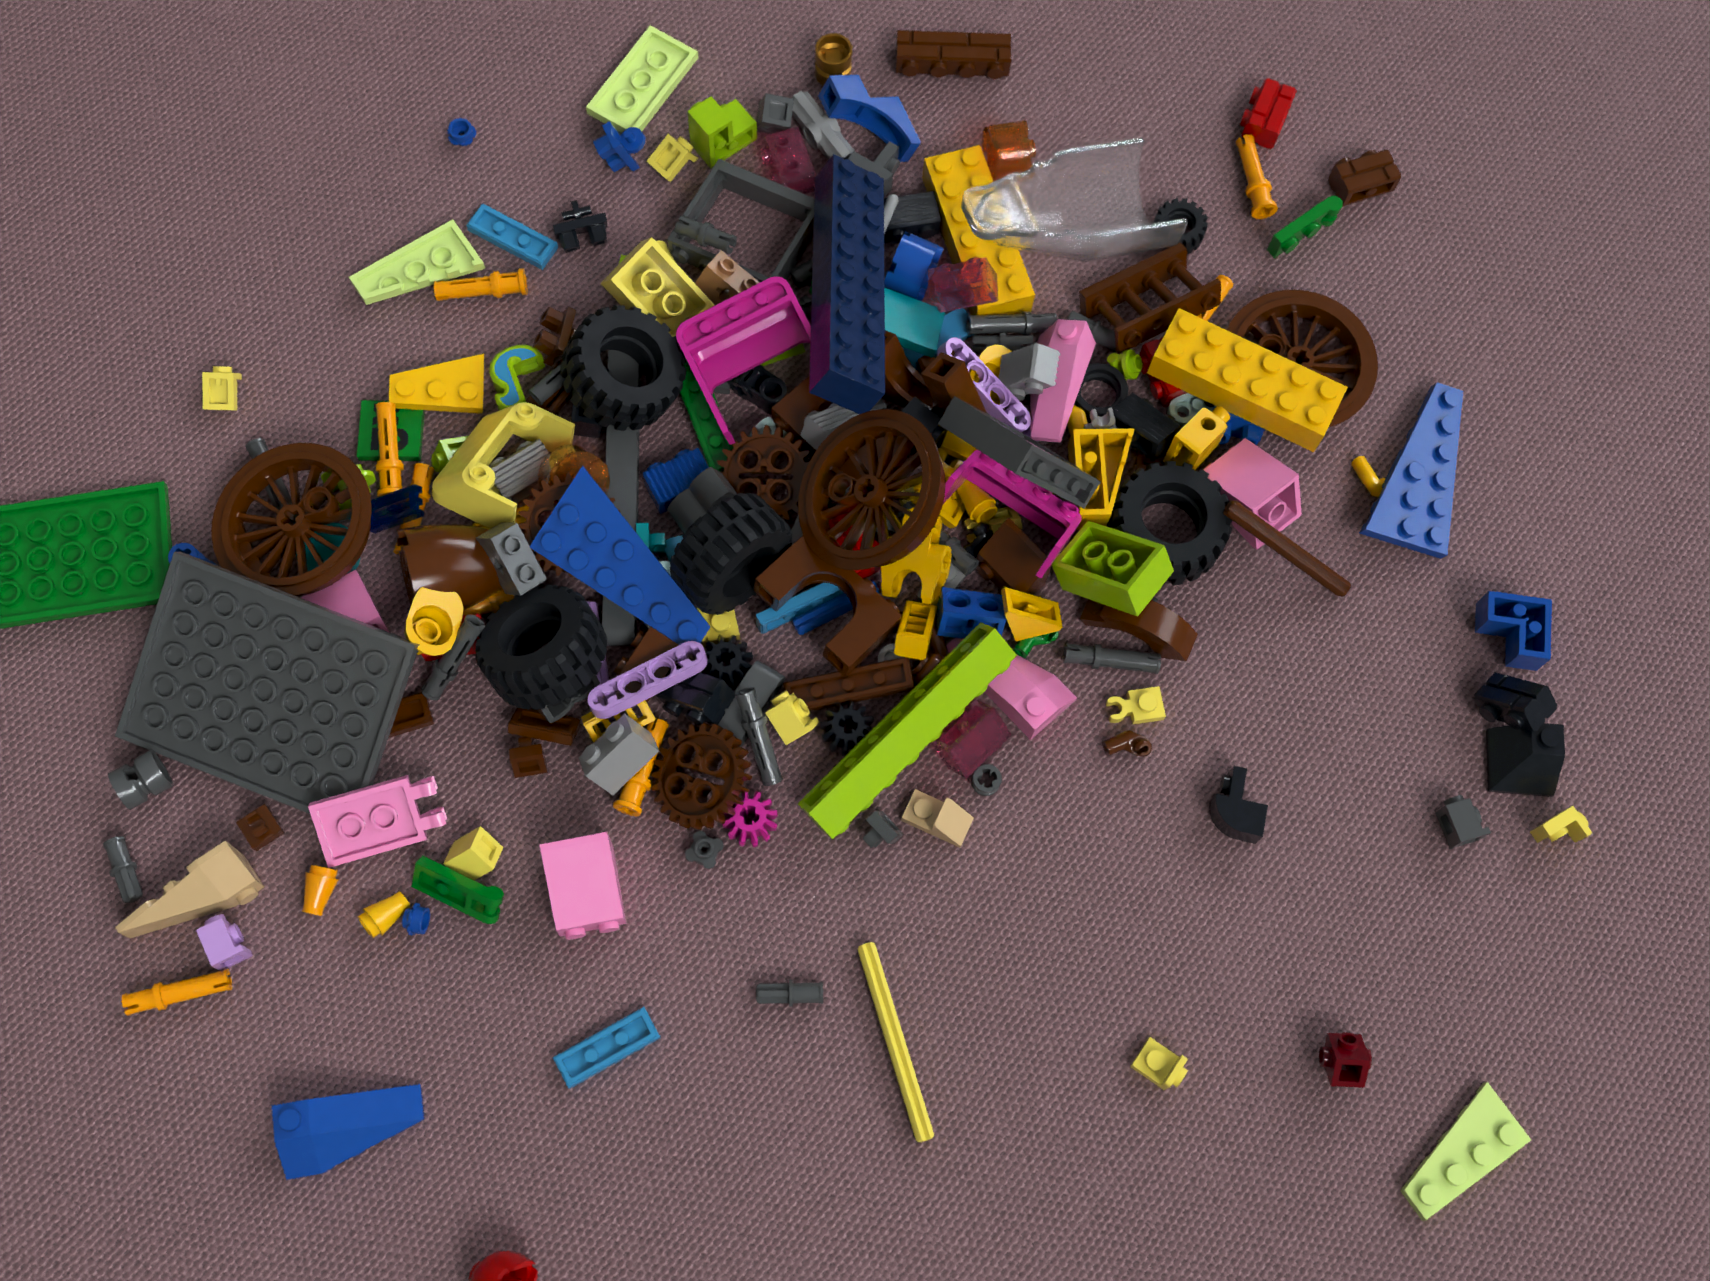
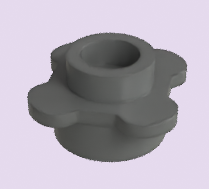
[685,831,724,869]

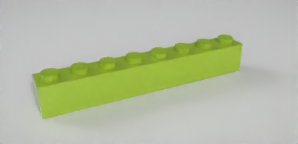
[797,622,1017,839]

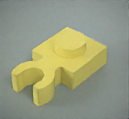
[1106,686,1166,725]

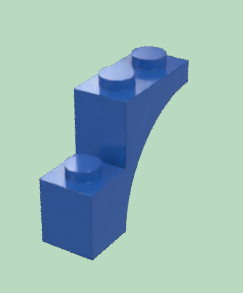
[818,75,921,162]

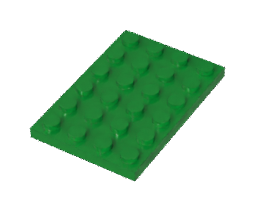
[0,481,172,629]

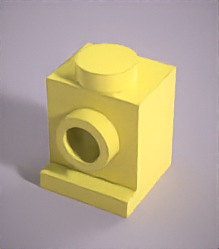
[765,690,820,745]

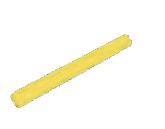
[858,942,934,1142]

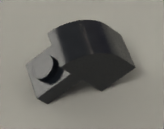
[1209,766,1268,844]

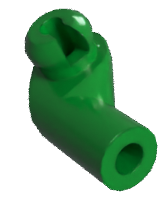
[1013,631,1059,658]

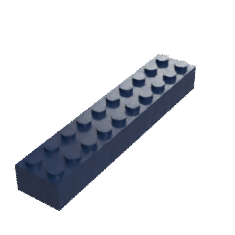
[809,154,885,414]

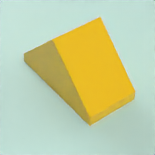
[1001,587,1063,641]

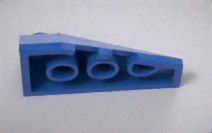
[272,1084,425,1180]

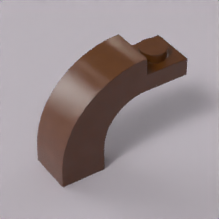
[1080,599,1198,661]

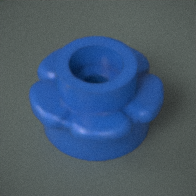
[447,118,476,146]
[402,903,430,936]

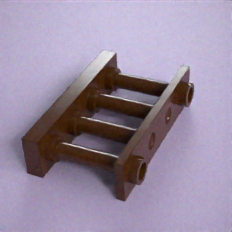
[1079,243,1221,354]

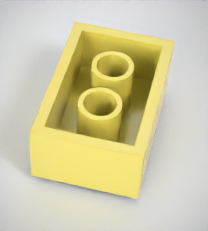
[600,237,714,337]

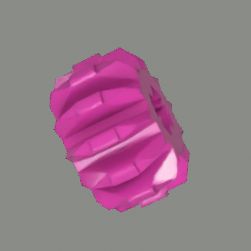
[722,792,778,847]

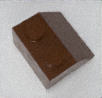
[976,518,1053,595]

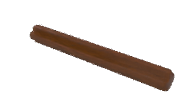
[1223,500,1351,597]

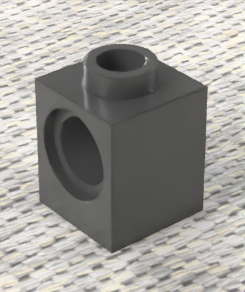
[756,93,794,137]

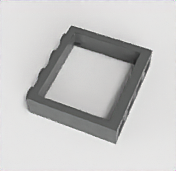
[667,159,814,282]
[938,396,1101,509]

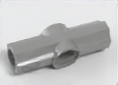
[792,90,855,160]

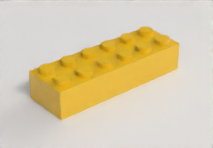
[922,145,1035,315]
[1147,308,1348,452]

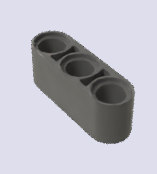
[718,660,785,747]

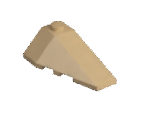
[115,841,264,938]

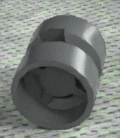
[108,750,174,810]

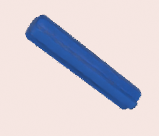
[793,580,880,635]

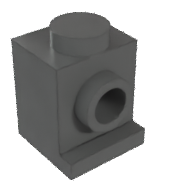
[1435,795,1491,849]

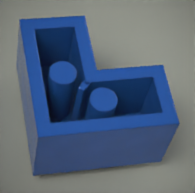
[1475,591,1552,671]

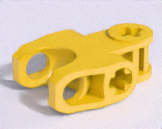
[881,507,952,605]

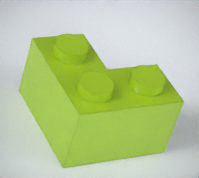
[687,96,757,169]

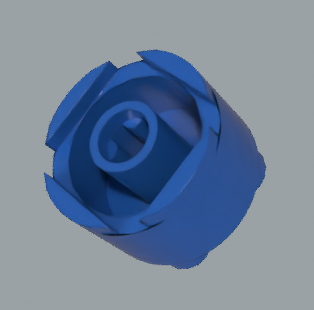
[884,232,944,301]

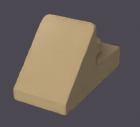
[901,789,974,848]

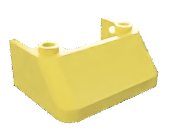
[432,402,575,529]

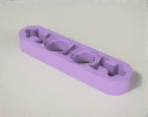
[937,337,1031,432]
[587,641,708,719]

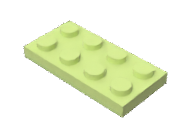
[586,25,698,133]

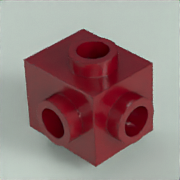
[1319,1032,1372,1088]

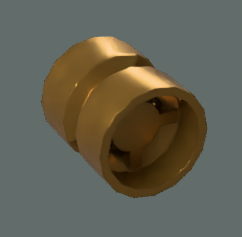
[815,33,852,86]

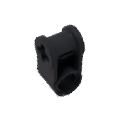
[729,365,787,415]

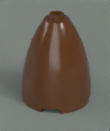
[395,524,502,611]

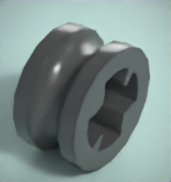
[972,764,1002,796]

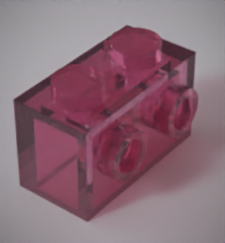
[761,127,816,194]
[928,257,998,313]
[931,699,1012,779]

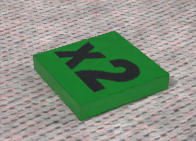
[357,400,425,461]

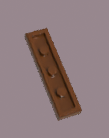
[783,657,915,712]

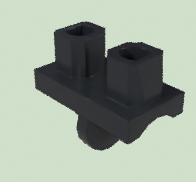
[553,200,607,253]

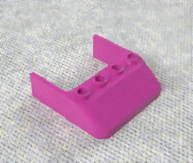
[676,276,811,445]
[943,450,1082,579]

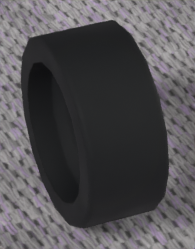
[1074,363,1129,423]

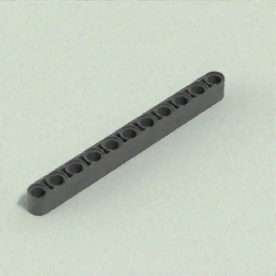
[602,350,641,646]

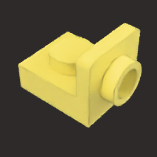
[647,134,698,182]
[202,366,242,410]
[697,607,740,647]
[1530,806,1592,843]
[1130,1037,1188,1090]

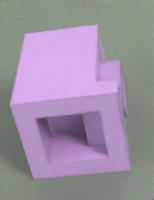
[196,914,253,971]

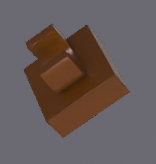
[509,737,548,778]
[236,804,285,851]

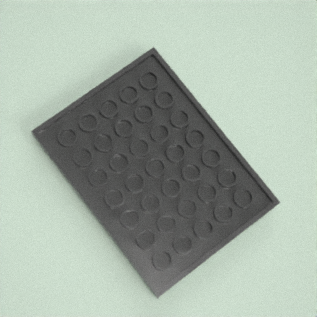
[115,552,420,814]

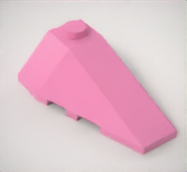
[1030,319,1096,443]
[946,638,1077,740]

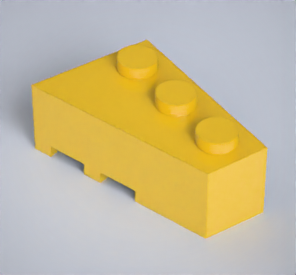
[1068,428,1135,530]

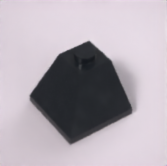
[1486,723,1565,797]

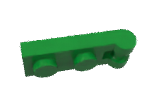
[1267,196,1343,258]
[411,856,504,924]

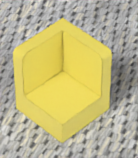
[443,826,504,880]

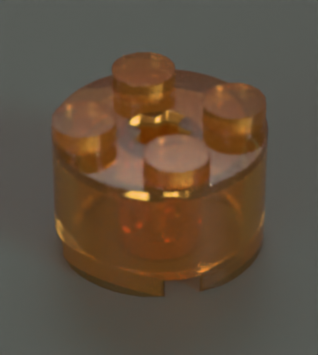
[982,120,1036,185]
[538,444,610,505]

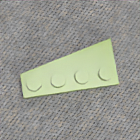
[349,219,485,305]
[1400,1082,1531,1221]

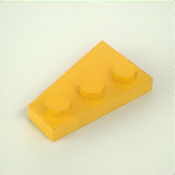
[389,354,484,414]

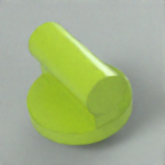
[1107,349,1142,380]

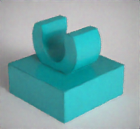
[636,523,666,554]

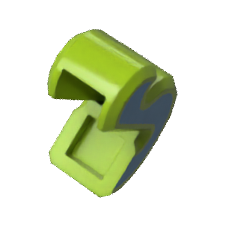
[489,345,545,410]

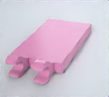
[308,775,447,868]

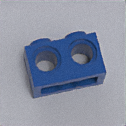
[936,587,1007,639]

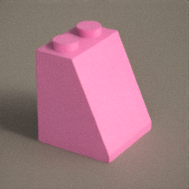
[1204,438,1302,550]
[300,570,390,633]
[540,832,626,940]

